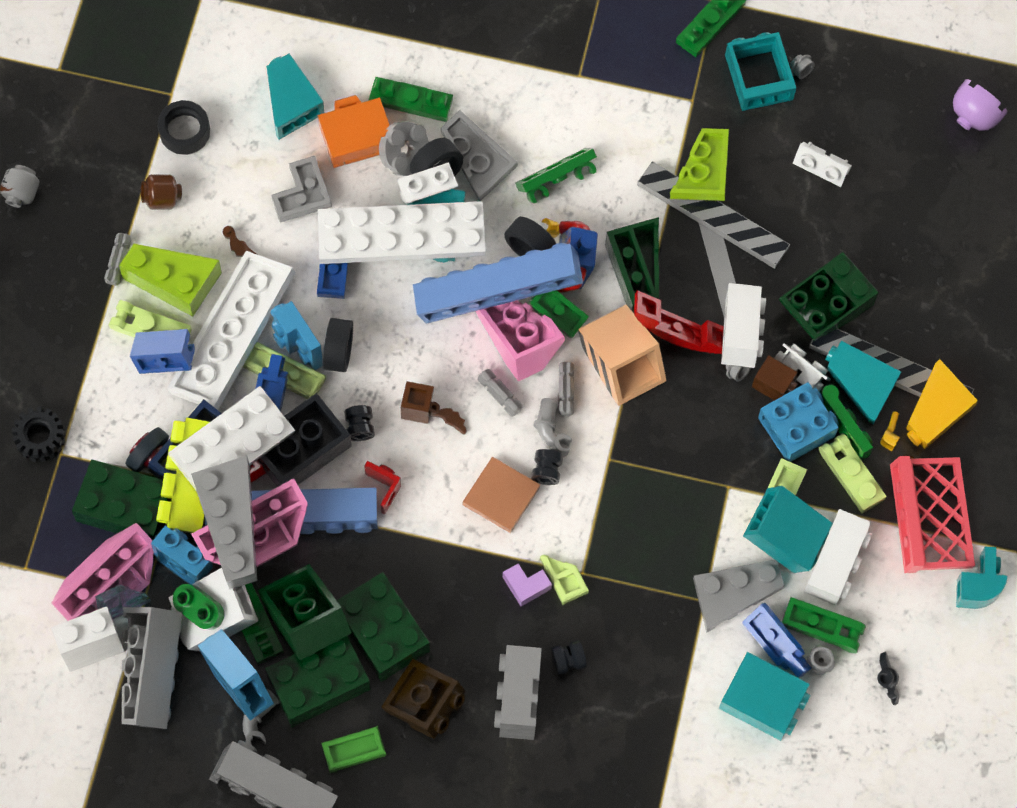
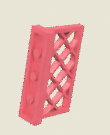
[890,456,975,573]

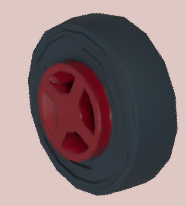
[125,427,169,473]

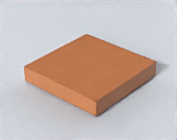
[462,457,540,533]

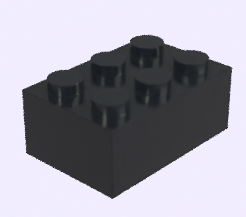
[258,393,352,487]

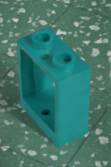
[725,32,796,111]

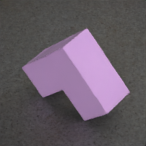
[503,564,552,606]

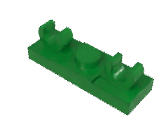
[675,0,746,58]
[369,76,453,122]
[515,148,597,203]
[241,583,284,665]

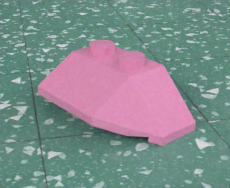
[191,478,308,567]
[52,523,154,621]

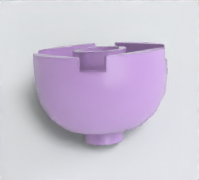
[953,79,1007,131]

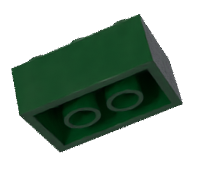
[72,459,172,541]
[258,564,351,660]
[337,572,430,682]
[265,636,371,728]

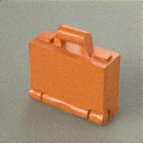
[318,95,389,168]

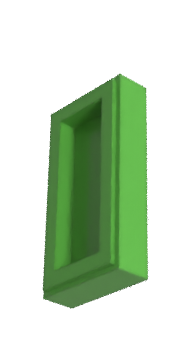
[321,726,386,773]

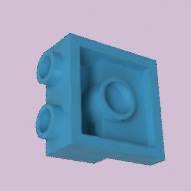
[270,301,323,370]
[151,525,213,585]

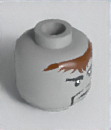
[0,165,39,208]

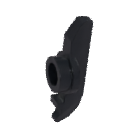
[877,651,899,705]

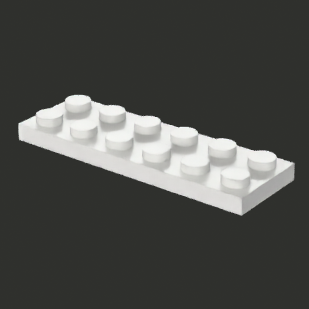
[318,201,486,264]
[167,251,296,410]

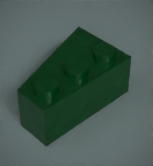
[605,217,659,313]

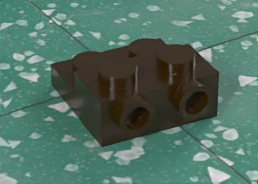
[381,659,465,739]

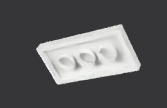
[168,386,295,490]

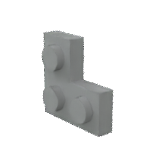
[271,156,332,223]

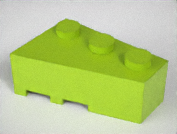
[119,244,222,317]

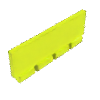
[156,417,210,533]

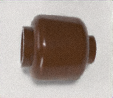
[141,174,182,210]

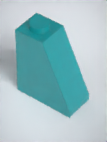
[266,53,325,140]
[825,341,901,425]

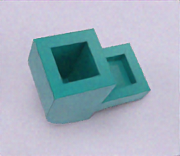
[956,546,1007,609]

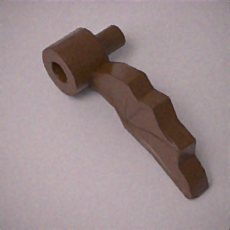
[223,226,258,257]
[429,402,467,435]

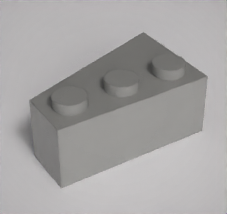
[494,645,541,740]

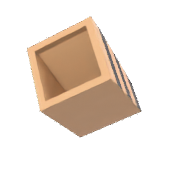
[578,305,667,406]

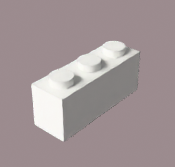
[721,283,766,368]
[804,509,872,605]

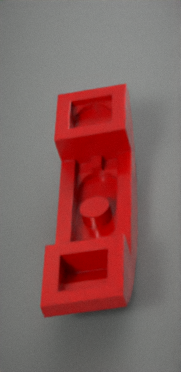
[634,291,724,354]

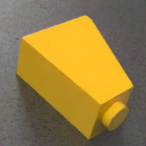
[906,359,978,449]

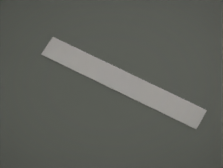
[699,223,736,316]

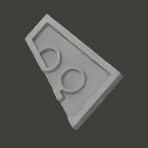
[441,110,518,201]
[693,560,784,633]

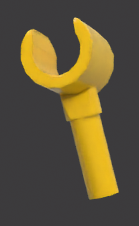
[880,412,900,451]

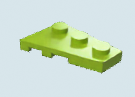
[670,128,729,201]

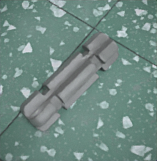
[104,233,131,286]
[559,362,574,416]
[478,369,523,416]

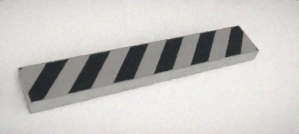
[637,161,790,269]
[809,329,974,397]

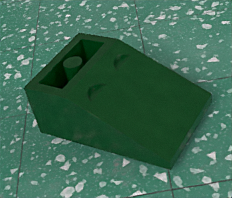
[779,252,879,341]

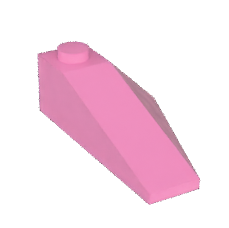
[475,300,565,381]

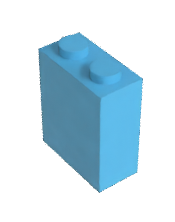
[198,629,274,721]

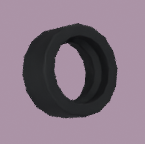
[157,100,210,155]
[410,138,463,177]
[504,216,556,256]
[323,318,353,372]

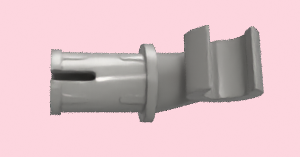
[533,398,572,457]
[242,689,280,753]

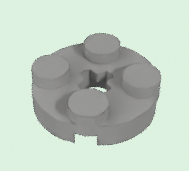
[379,121,429,176]

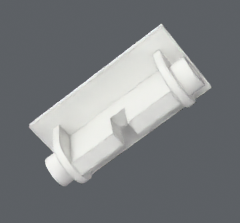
[792,142,852,187]
[397,162,458,204]
[774,343,831,392]

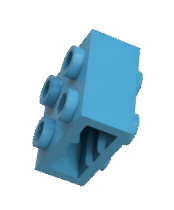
[758,382,839,462]

